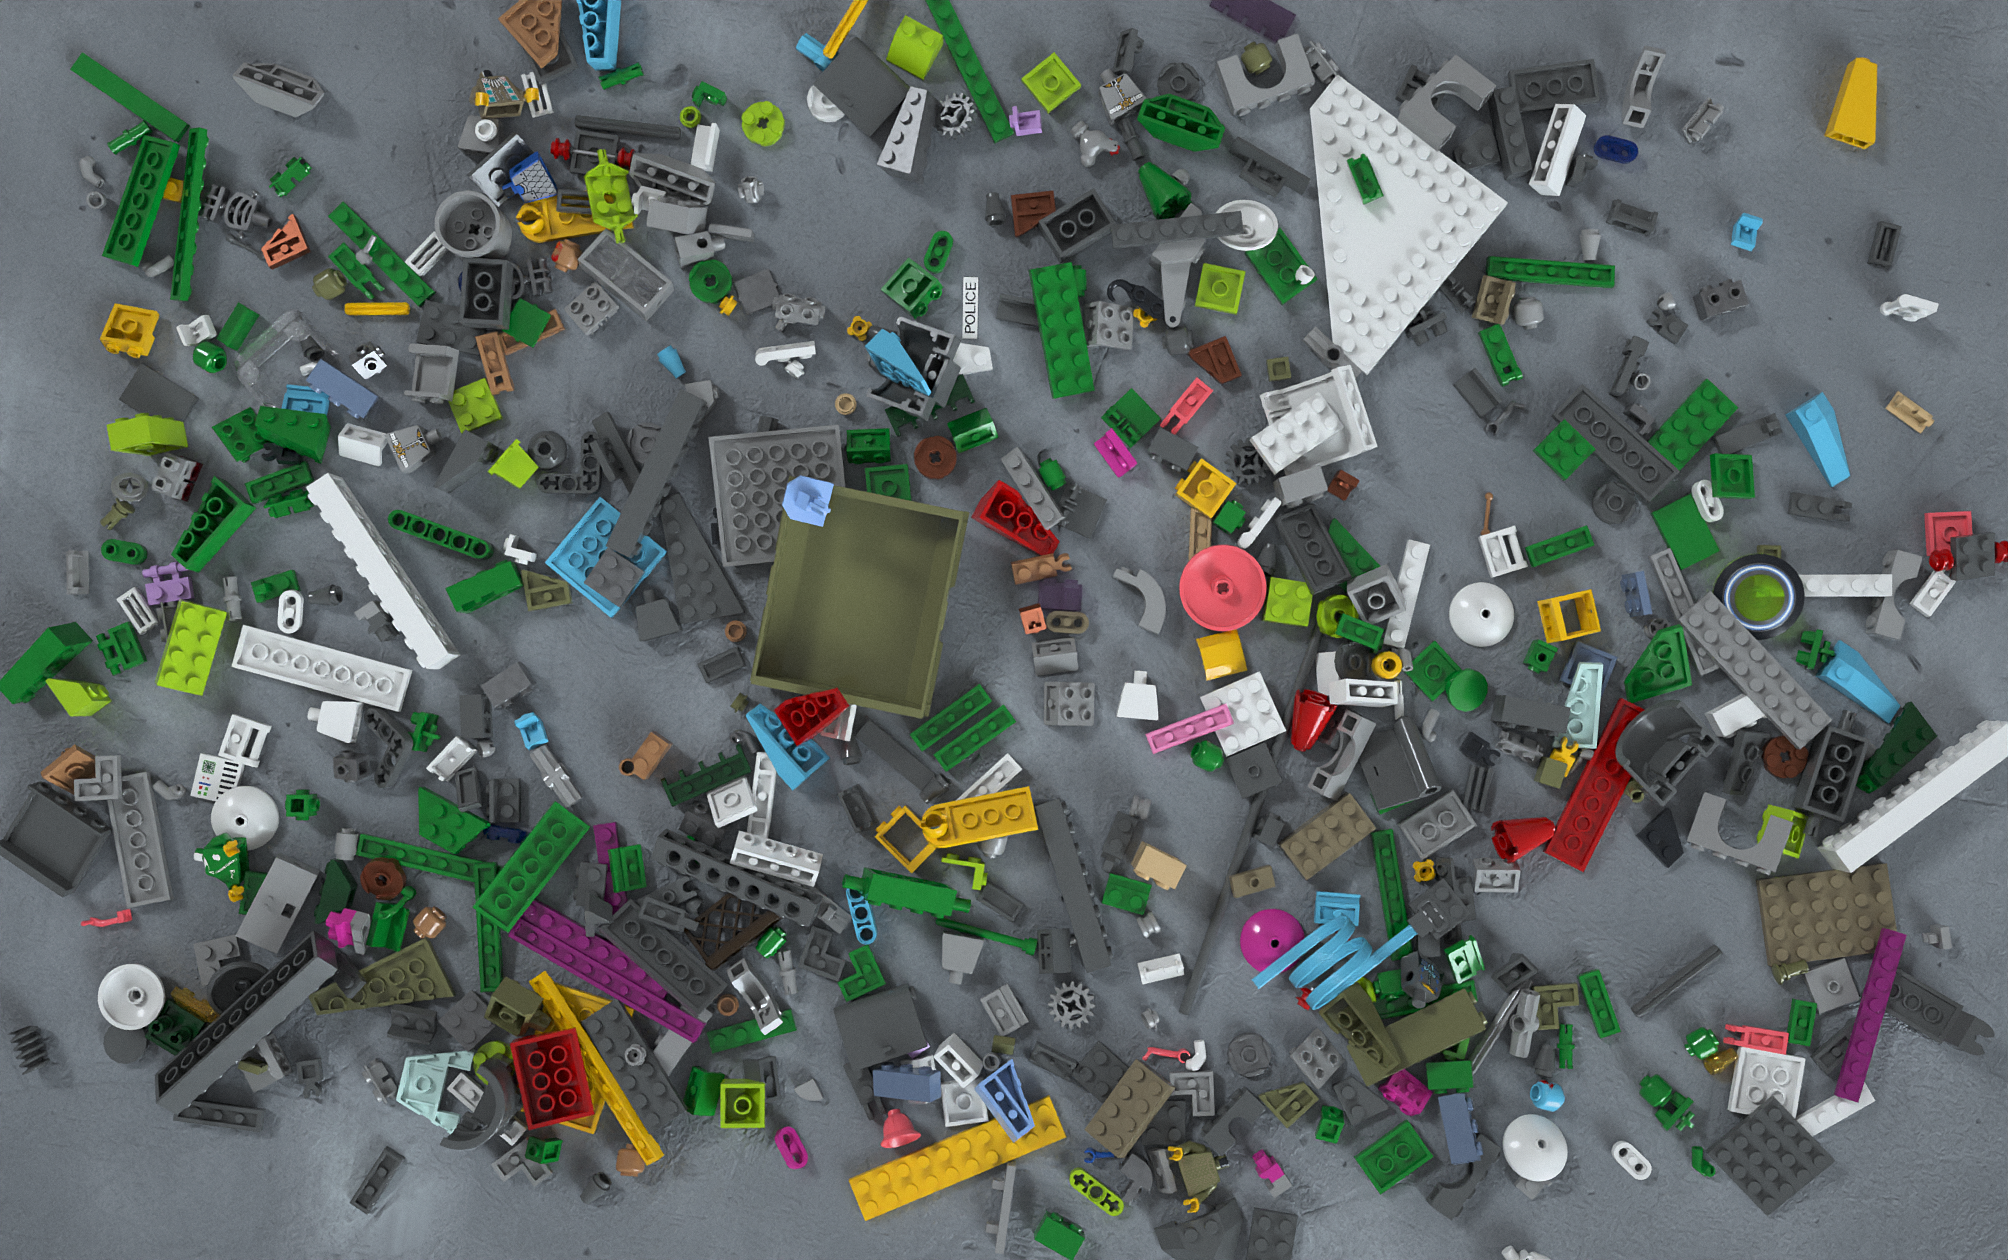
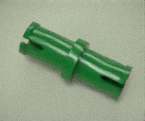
[599,62,644,90]
[107,120,153,155]
[1557,1023,1575,1069]

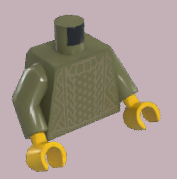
[1168,1141,1229,1213]

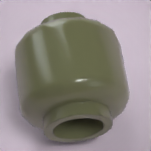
[1241,41,1273,76]
[312,268,347,300]

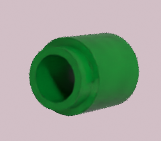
[1073,265,1087,297]
[1038,458,1067,491]
[755,926,787,959]

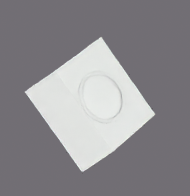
[1260,365,1378,476]

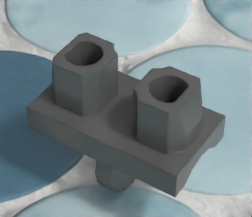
[1405,309,1448,346]

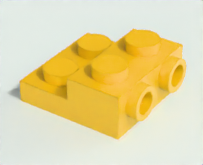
[100,303,159,358]
[1175,458,1237,519]

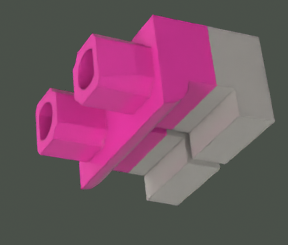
[326,908,371,955]
[1252,1149,1292,1198]

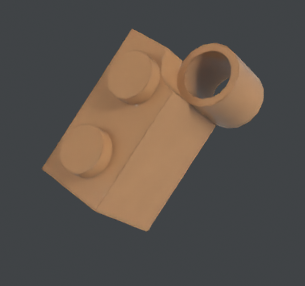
[619,731,673,780]

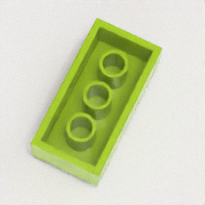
[155,599,227,696]

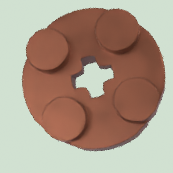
[914,436,957,479]
[1761,735,1809,778]
[360,857,406,900]

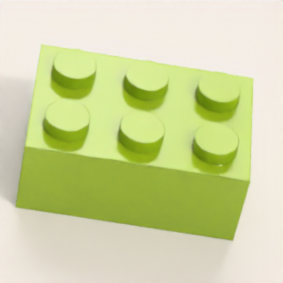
[106,413,188,456]

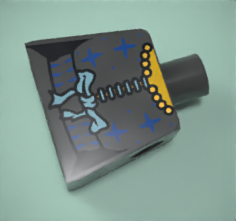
[1401,951,1445,1008]

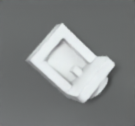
[176,315,217,346]
[503,534,537,565]

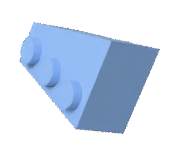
[974,1059,1035,1143]

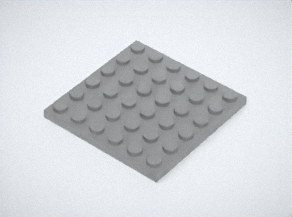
[709,425,846,567]

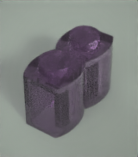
[1037,578,1082,611]

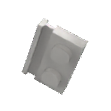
[980,983,1029,1036]

